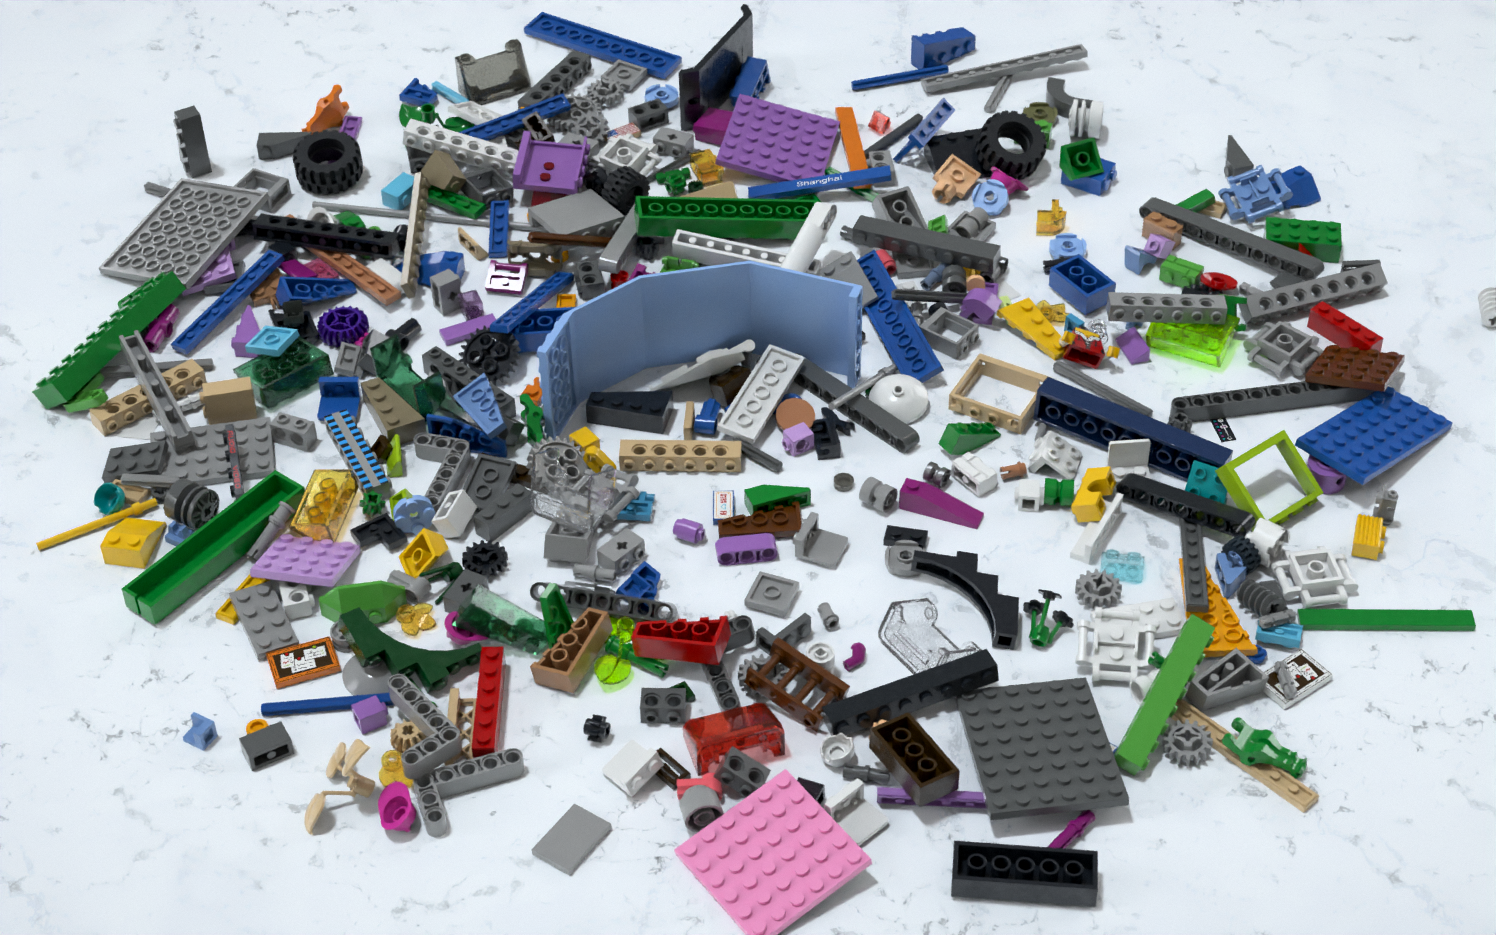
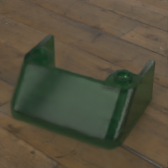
[370,334,446,425]

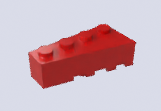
[631,616,731,665]

